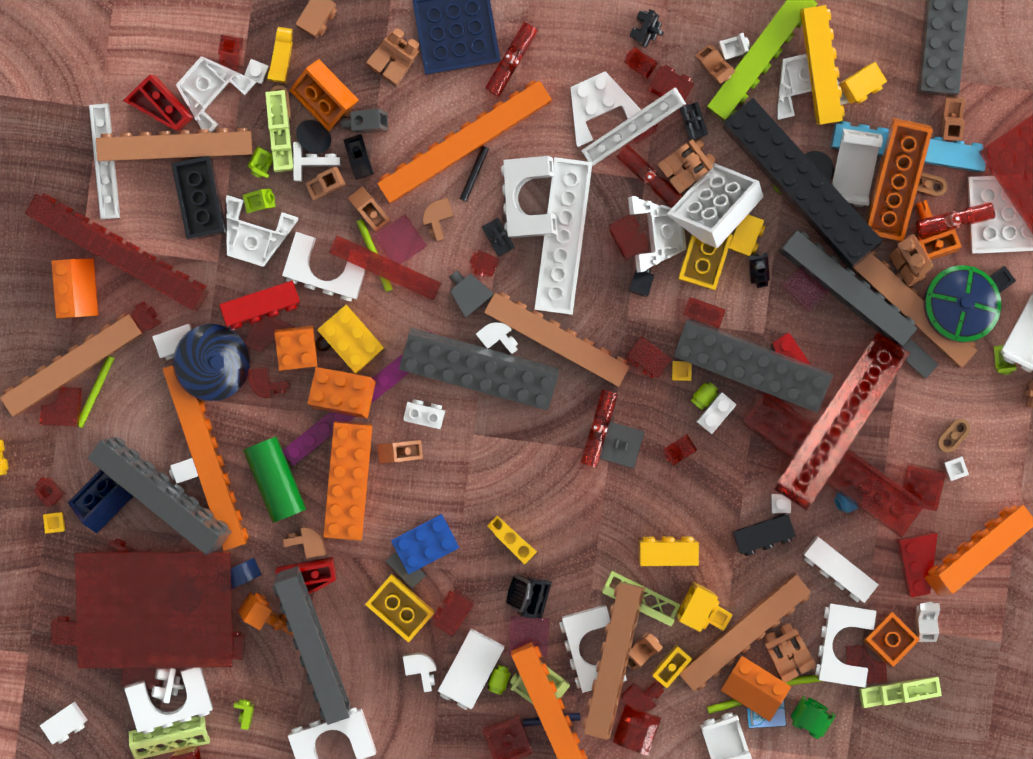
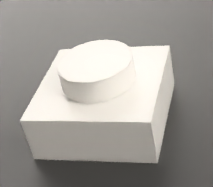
[244,59,269,84]
[943,456,969,481]
[771,493,791,513]

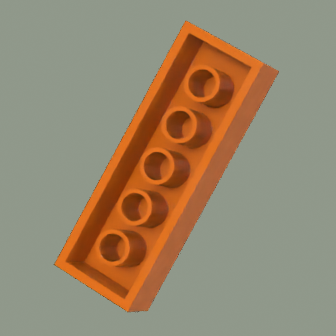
[866,117,933,241]
[323,420,373,541]
[925,505,1033,596]

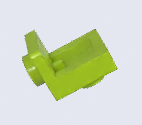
[247,146,273,178]
[993,345,1017,375]

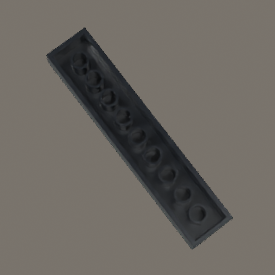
[723,98,882,270]

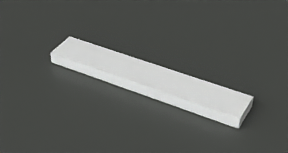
[581,87,686,166]
[89,103,120,220]

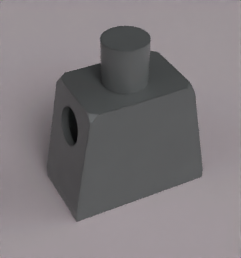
[341,109,388,133]
[449,270,494,318]

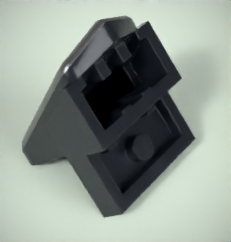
[506,575,552,619]

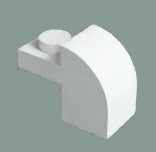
[476,322,518,354]
[915,602,940,642]
[403,652,437,692]

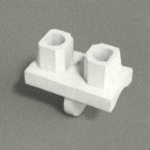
[151,666,185,703]

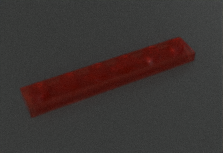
[328,235,441,300]

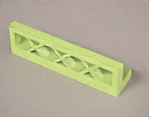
[602,571,681,627]
[129,715,210,759]

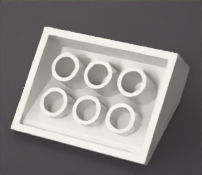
[667,163,763,248]

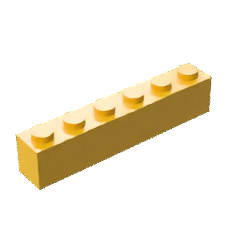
[800,5,845,125]

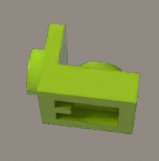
[243,189,275,213]
[233,699,255,730]

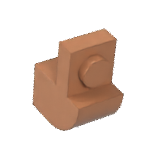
[695,44,735,84]
[940,96,966,141]
[305,167,346,201]
[423,198,454,242]
[283,527,327,559]
[627,633,663,671]

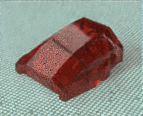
[613,704,661,756]

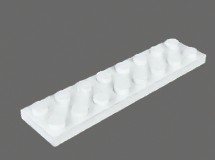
[535,157,593,315]

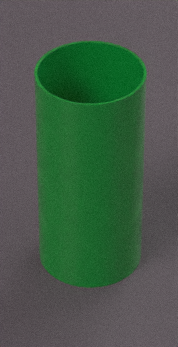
[243,436,306,523]

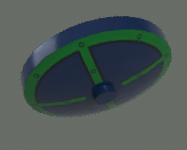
[924,265,1001,343]

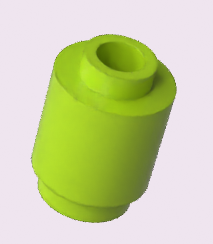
[690,382,718,411]
[488,665,511,695]

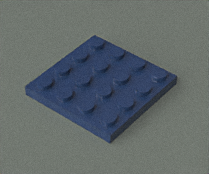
[412,0,501,75]

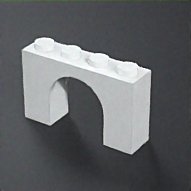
[501,156,557,238]
[282,232,371,302]
[815,603,876,688]
[559,604,627,693]
[125,664,213,734]
[288,707,377,759]

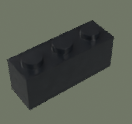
[732,513,796,556]

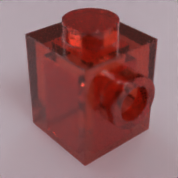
[469,250,500,277]

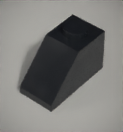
[344,134,374,180]
[628,269,654,297]

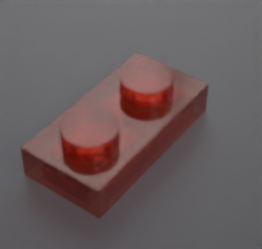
[683,297,726,328]

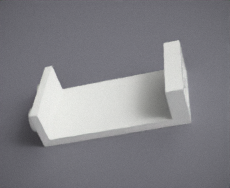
[832,129,883,207]
[1001,293,1033,373]
[438,628,504,710]

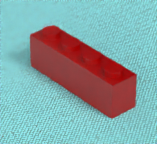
[219,280,300,330]

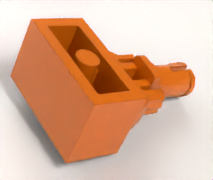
[915,200,962,261]
[238,592,294,637]

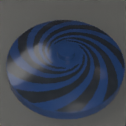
[173,324,250,401]

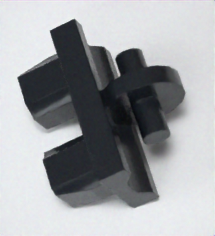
[630,9,664,48]
[679,102,708,141]
[482,218,515,257]
[748,253,770,288]

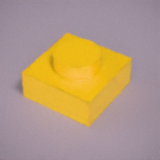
[672,361,692,381]
[43,512,66,534]
[709,606,733,631]

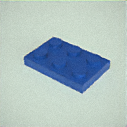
[391,514,459,575]

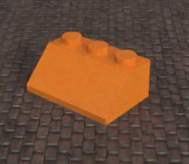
[289,59,359,131]
[51,258,99,319]
[721,656,791,722]

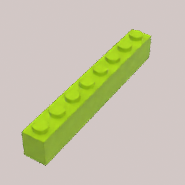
[706,0,818,122]

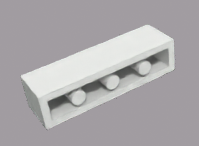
[802,536,879,603]

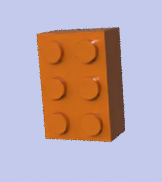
[307,367,376,419]

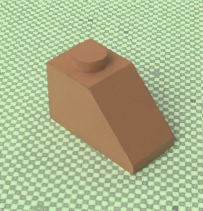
[348,186,390,232]
[377,440,423,463]

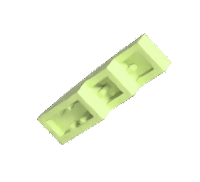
[265,90,294,172]
[859,677,942,708]

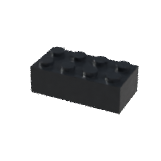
[171,156,227,240]

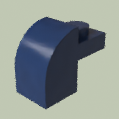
[215,558,262,592]

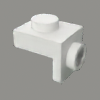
[718,33,750,61]

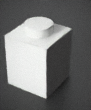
[169,458,198,484]

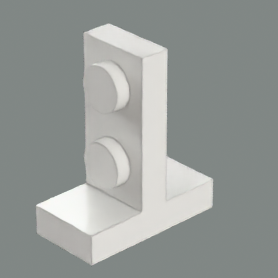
[293,142,341,182]

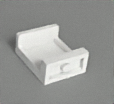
[700,712,752,759]

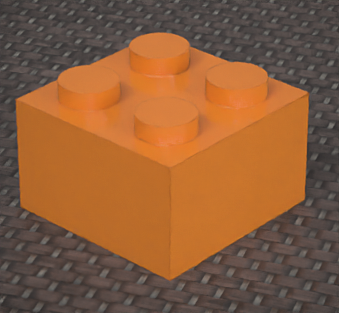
[275,325,318,371]
[863,612,920,667]

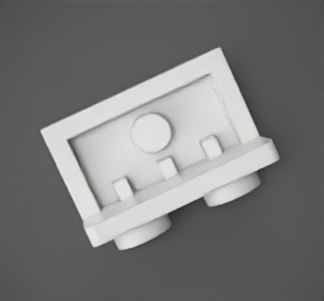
[403,399,446,429]

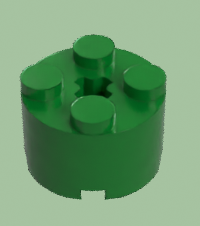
[791,696,836,739]

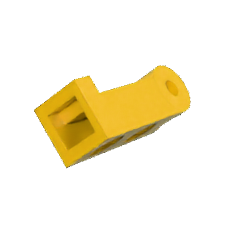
[267,27,293,84]
[487,515,538,564]

